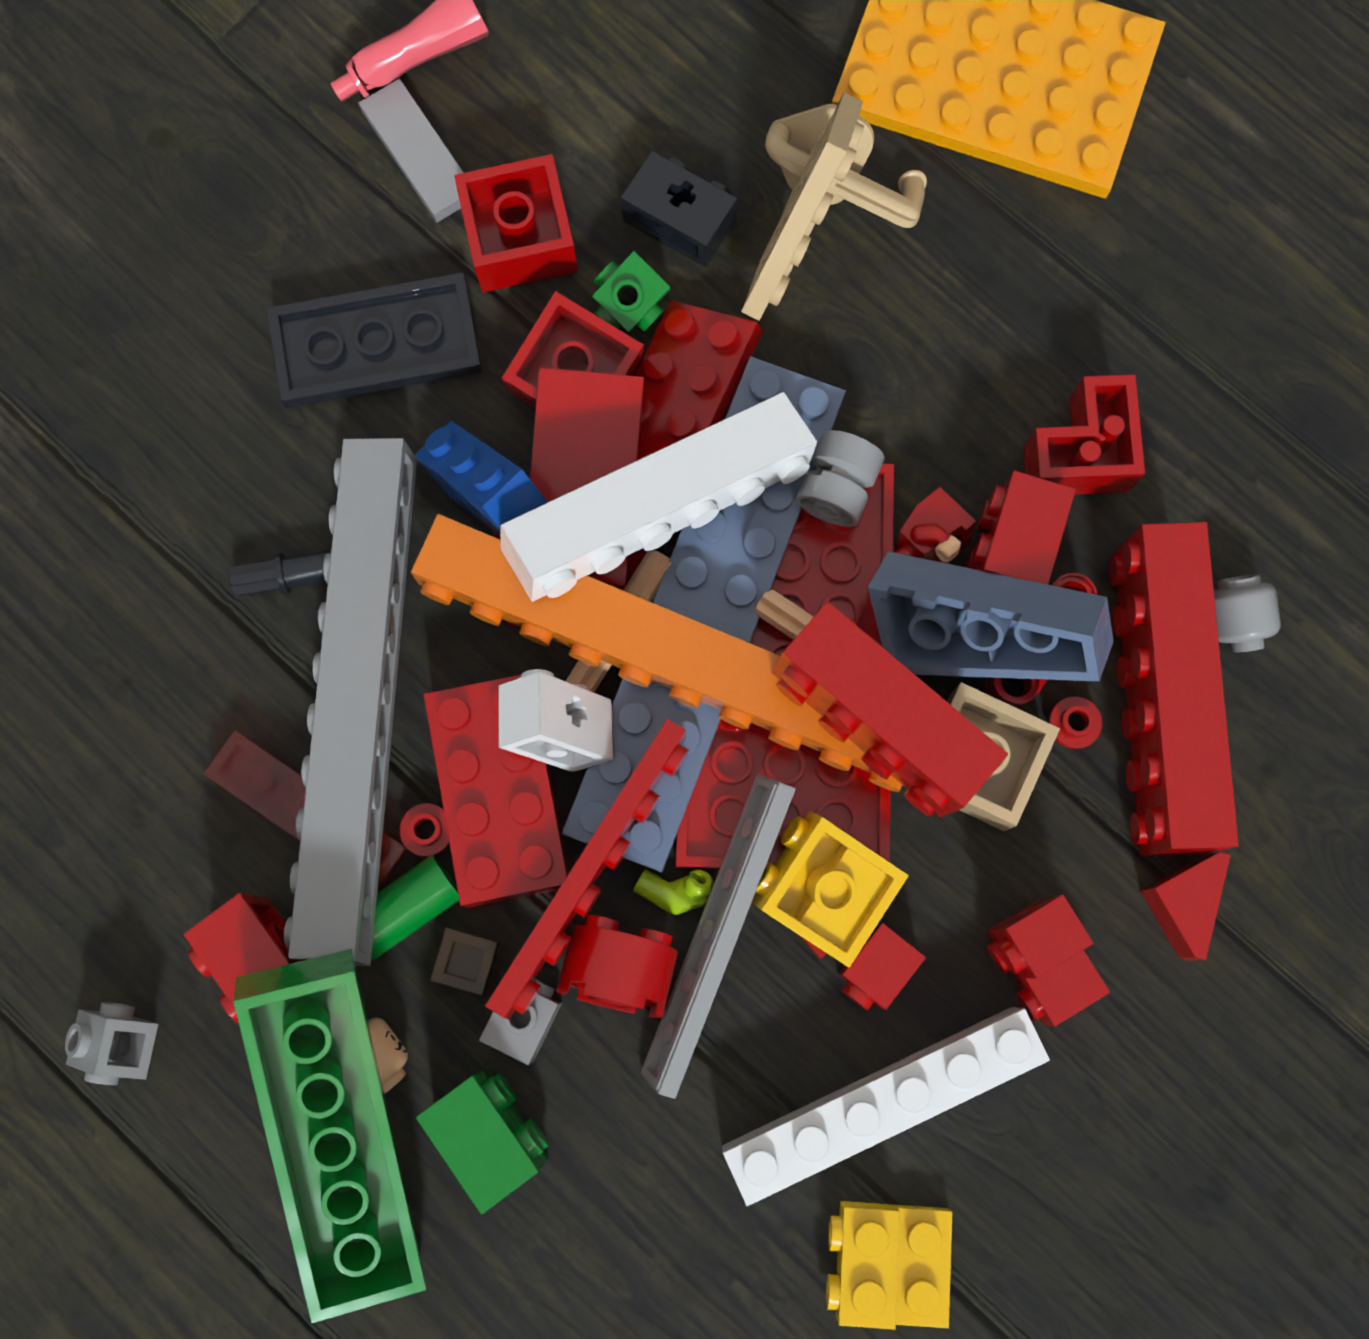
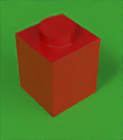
[838,923,926,1011]

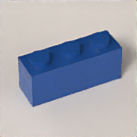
[414,421,548,536]

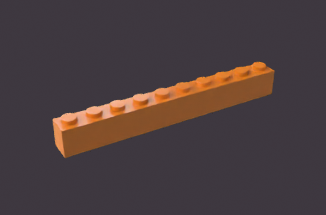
[411,514,903,792]

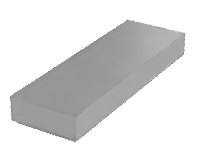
[358,79,463,223]

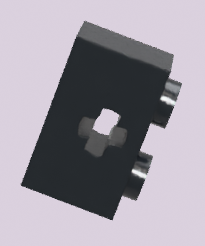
[621,151,737,268]

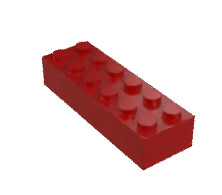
[1108,522,1239,857]

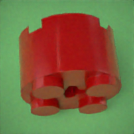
[556,915,678,1018]

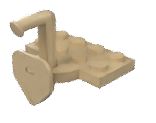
[741,92,927,321]

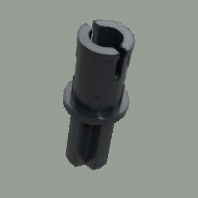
[228,550,331,596]

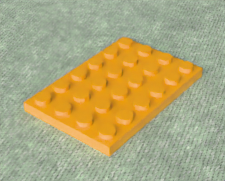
[832,0,1166,199]

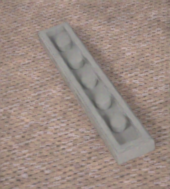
[641,773,796,1099]

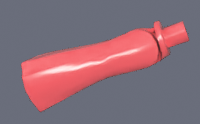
[330,0,489,102]

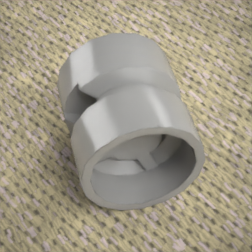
[795,430,885,527]

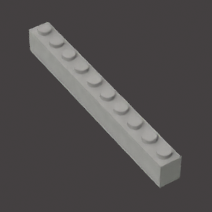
[284,438,417,966]

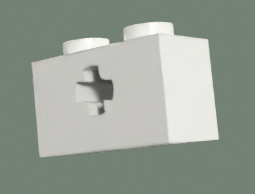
[499,669,613,772]

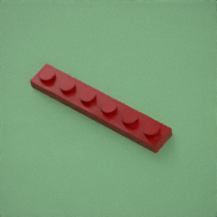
[485,719,689,1019]

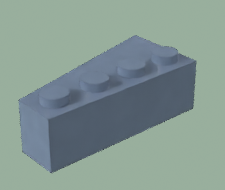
[868,551,1114,681]

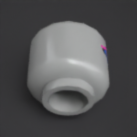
[1214,575,1281,652]

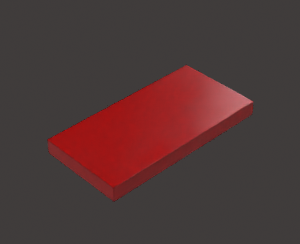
[530,367,645,587]

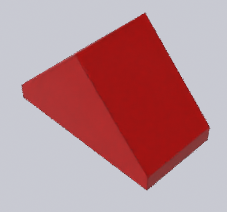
[1140,852,1231,961]

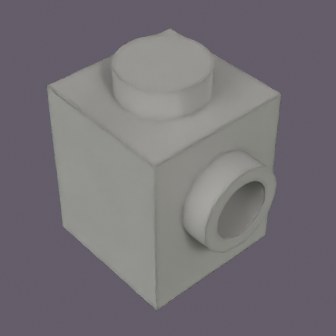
[479,978,562,1065]

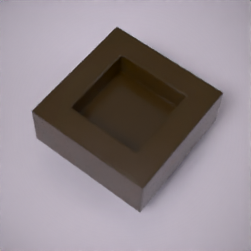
[430,928,500,995]

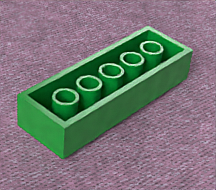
[233,949,426,1323]

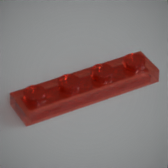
[203,731,408,893]

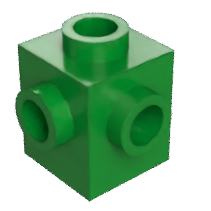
[592,251,671,333]

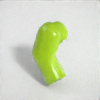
[633,869,714,915]

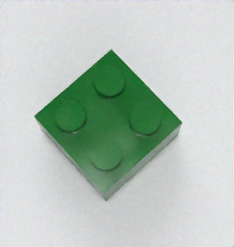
[416,1069,549,1215]

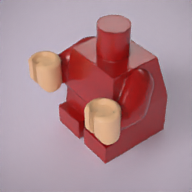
[894,487,976,563]

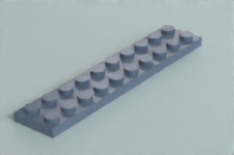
[562,356,846,873]

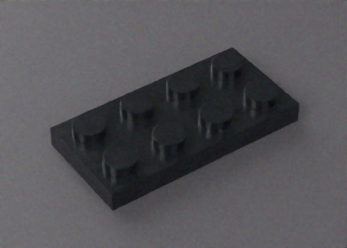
[267,272,483,408]

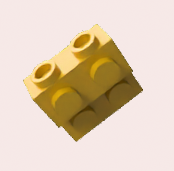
[752,811,909,968]
[826,1201,952,1330]

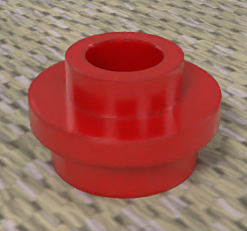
[1048,697,1102,749]
[400,803,450,857]

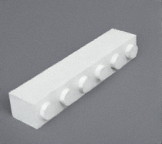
[500,392,817,602]
[722,1007,1050,1206]

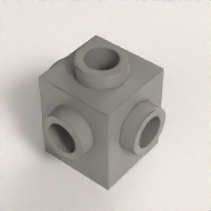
[65,1002,158,1085]

